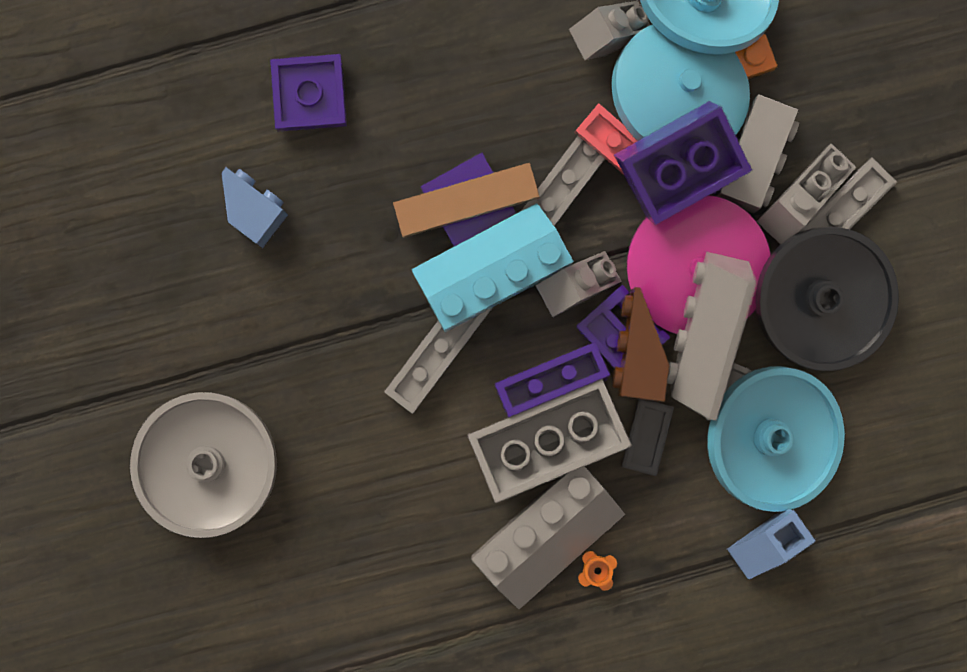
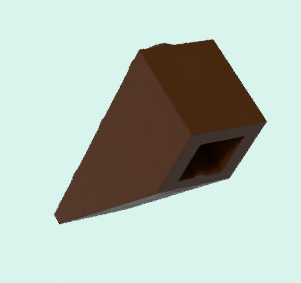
[612,287,669,402]

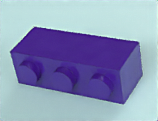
[495,342,610,418]

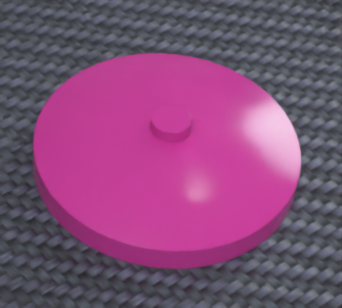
[627,195,770,334]

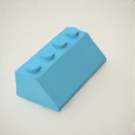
[411,203,574,333]

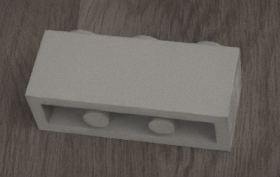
[715,94,799,214]

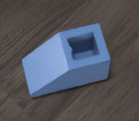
[222,167,288,248]
[727,509,815,579]

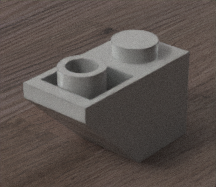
[569,1,650,60]
[536,251,622,317]

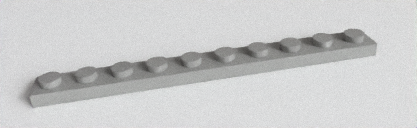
[384,136,605,414]

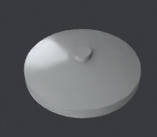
[130,392,277,538]

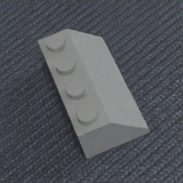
[667,252,756,421]
[468,379,631,503]
[471,466,625,609]

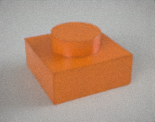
[735,34,777,79]

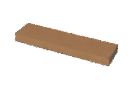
[393,162,540,238]

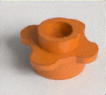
[578,551,617,591]

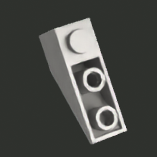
[757,144,856,244]

